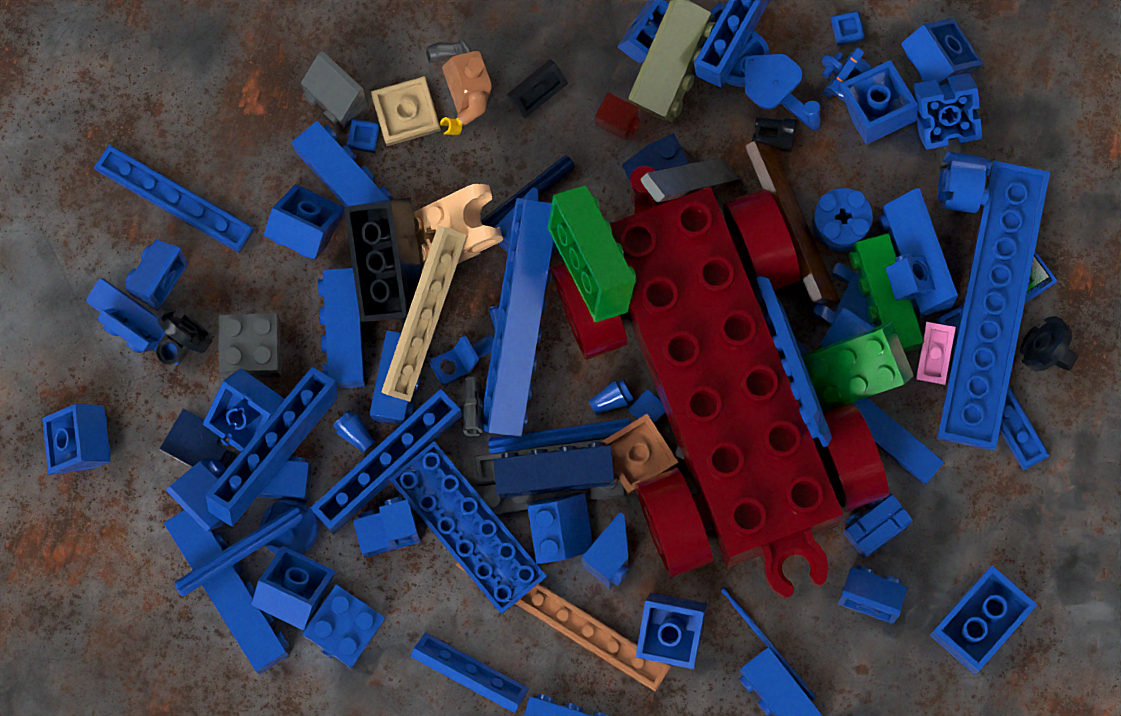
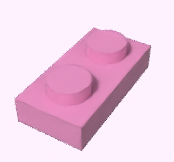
[916,322,956,385]

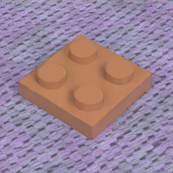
[602,414,679,495]

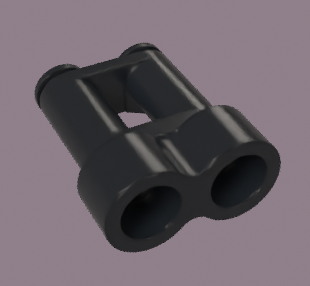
[752,117,796,152]

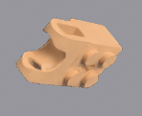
[413,184,503,271]

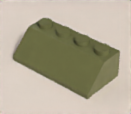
[628,0,717,123]

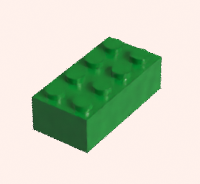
[547,185,637,323]
[788,321,914,413]

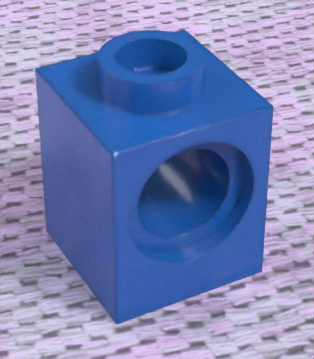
[885,254,935,301]

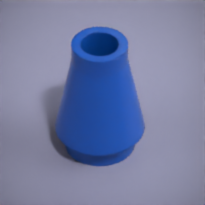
[588,379,634,415]
[333,410,375,453]

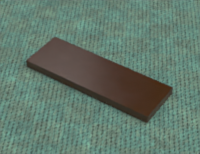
[745,141,840,306]

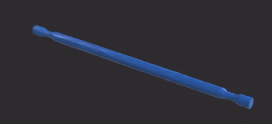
[721,587,817,700]

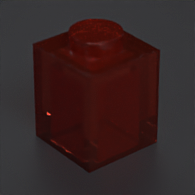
[595,92,641,140]

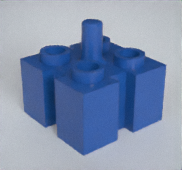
[913,73,982,150]

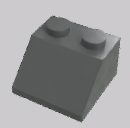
[301,51,367,129]

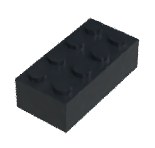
[344,197,422,322]

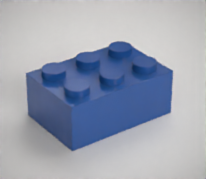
[929,565,1037,675]

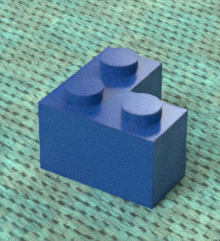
[353,497,421,558]

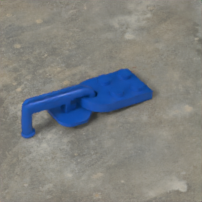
[710,2,821,130]

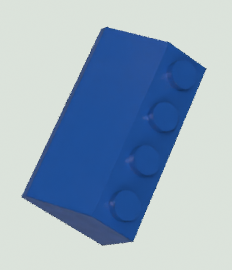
[878,188,958,320]

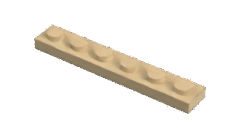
[381,225,467,402]

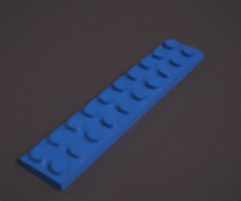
[937,160,1050,451]

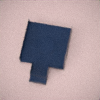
[159,408,233,467]

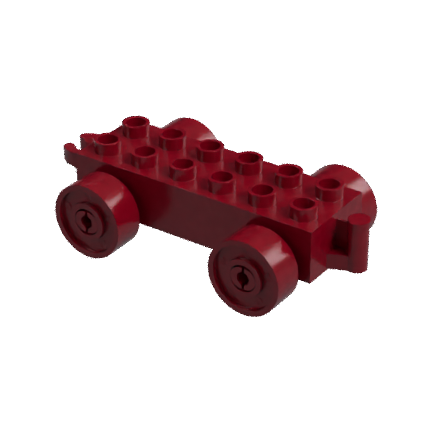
[551,166,889,600]

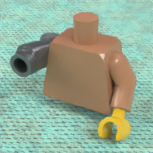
[425,39,492,135]

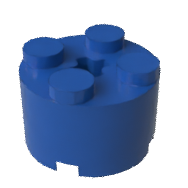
[937,152,991,213]
[812,188,873,253]

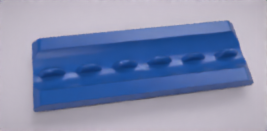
[755,276,832,447]
[389,441,547,615]

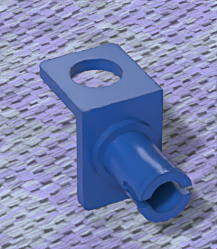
[429,334,494,385]

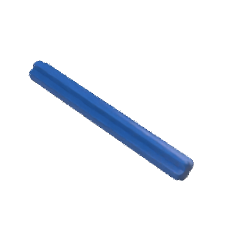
[488,418,631,454]
[174,506,303,596]

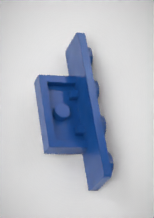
[86,278,182,365]

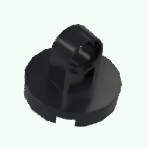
[156,308,213,365]
[1020,316,1078,372]

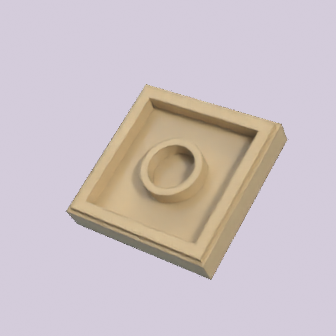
[371,76,441,146]

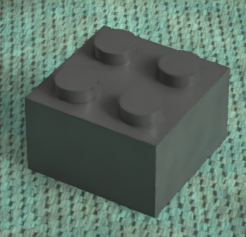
[219,313,281,379]

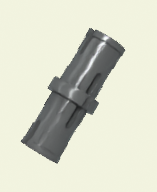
[461,377,484,436]

